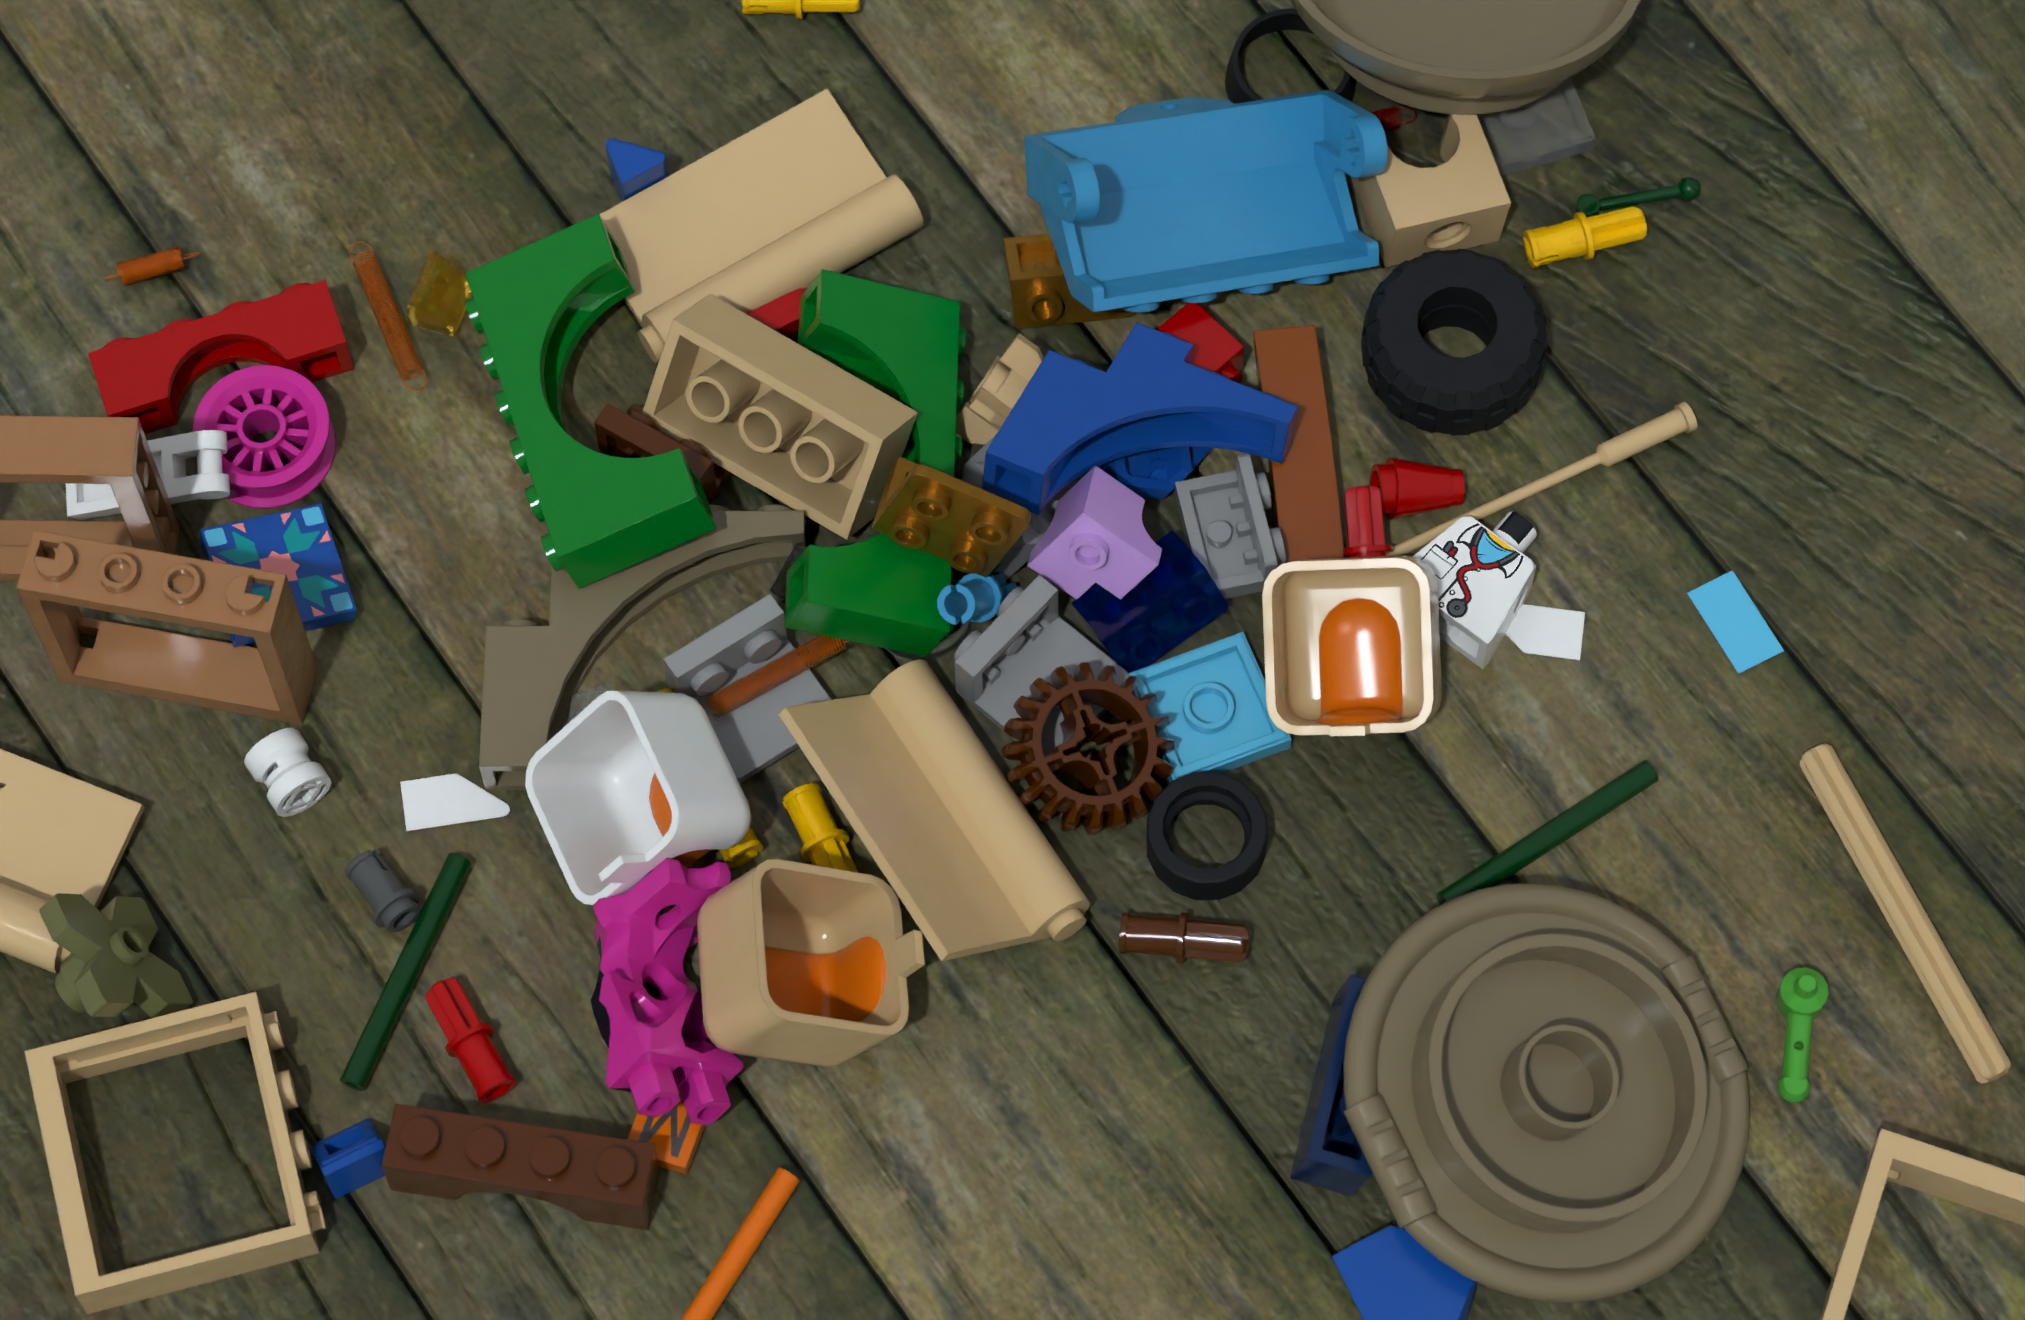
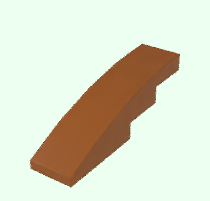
[1253,325,1345,563]

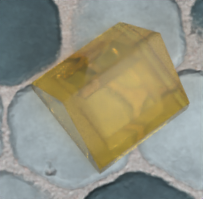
[405,251,472,336]

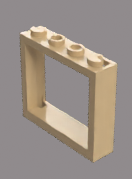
[24,992,326,1314]
[1819,1128,2025,1320]

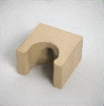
[1351,114,1511,267]

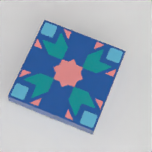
[199,503,357,647]

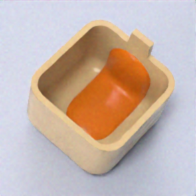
[1262,556,1442,736]
[697,859,925,1067]

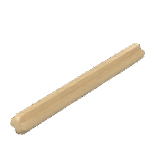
[1800,743,2011,1084]

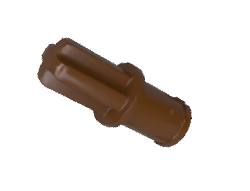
[1119,912,1250,964]

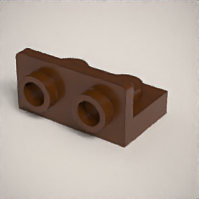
[594,403,732,505]

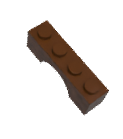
[381,1103,661,1230]

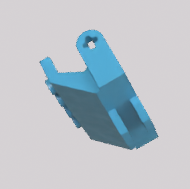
[1024,90,1387,312]

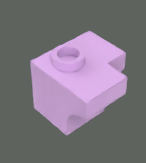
[1027,465,1162,600]

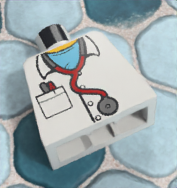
[1412,512,1537,669]

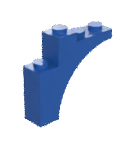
[982,322,1298,515]

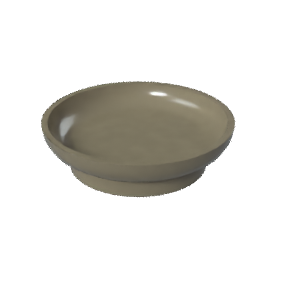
[1290,0,1641,115]

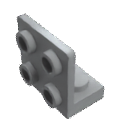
[663,594,831,783]

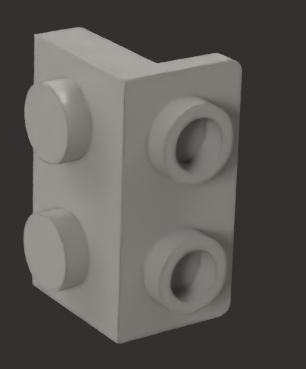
[1174,454,1286,603]

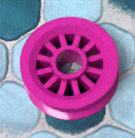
[193,365,336,509]

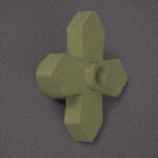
[39,893,193,1018]

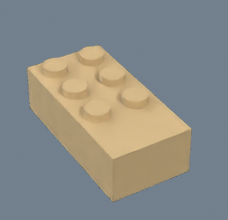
[642,294,918,540]

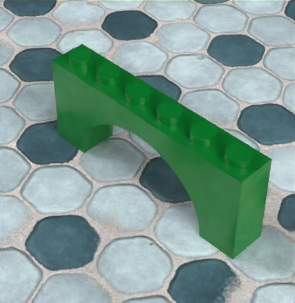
[464,214,717,589]
[784,269,966,657]

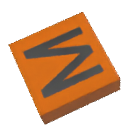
[627,1101,706,1175]

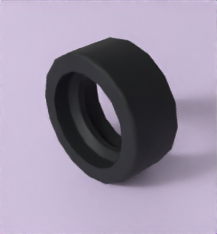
[1146,772,1268,900]

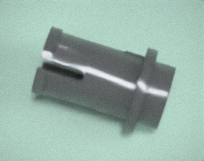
[345,849,421,933]

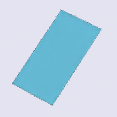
[1687,570,1784,674]

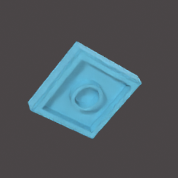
[1128,632,1292,783]

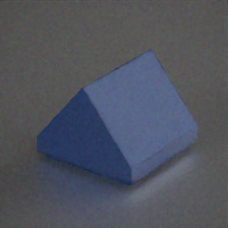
[606,138,669,202]
[311,1119,385,1199]

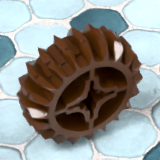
[1002,662,1175,835]

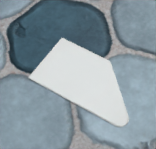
[1506,604,1585,660]
[400,773,510,831]

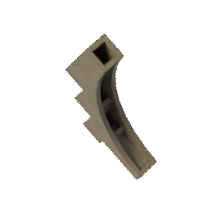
[479,505,807,790]

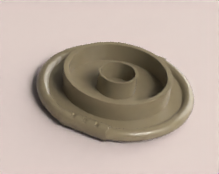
[1343,883,1750,1303]

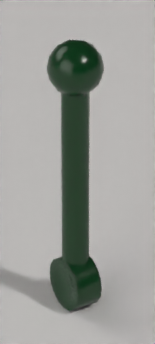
[1576,177,1701,218]

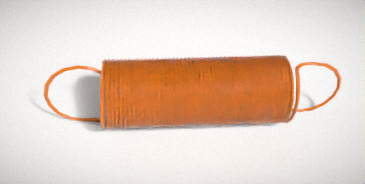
[101,246,201,286]

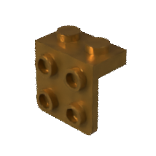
[872,456,1031,578]

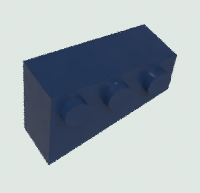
[1290,975,1373,1197]

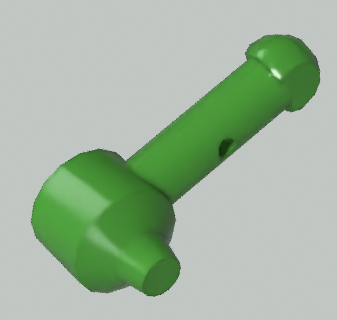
[1776,967,1829,1103]

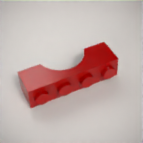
[88,280,354,434]

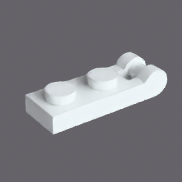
[65,430,230,520]

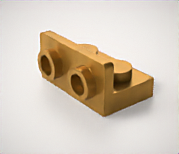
[1003,233,1135,329]

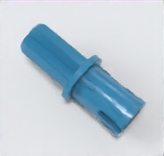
[937,572,1017,624]

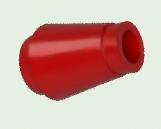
[1369,458,1465,520]

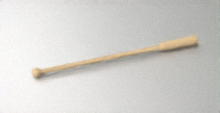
[1387,402,1698,556]

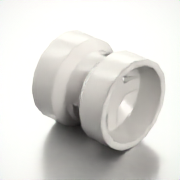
[244,727,332,817]

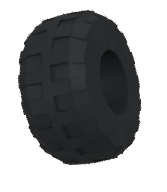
[1361,249,1548,436]

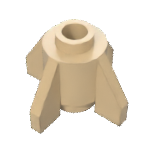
[956,333,1044,445]

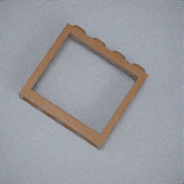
[0,416,179,582]
[16,530,318,725]

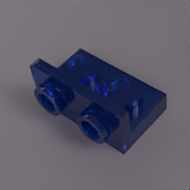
[1071,530,1228,673]

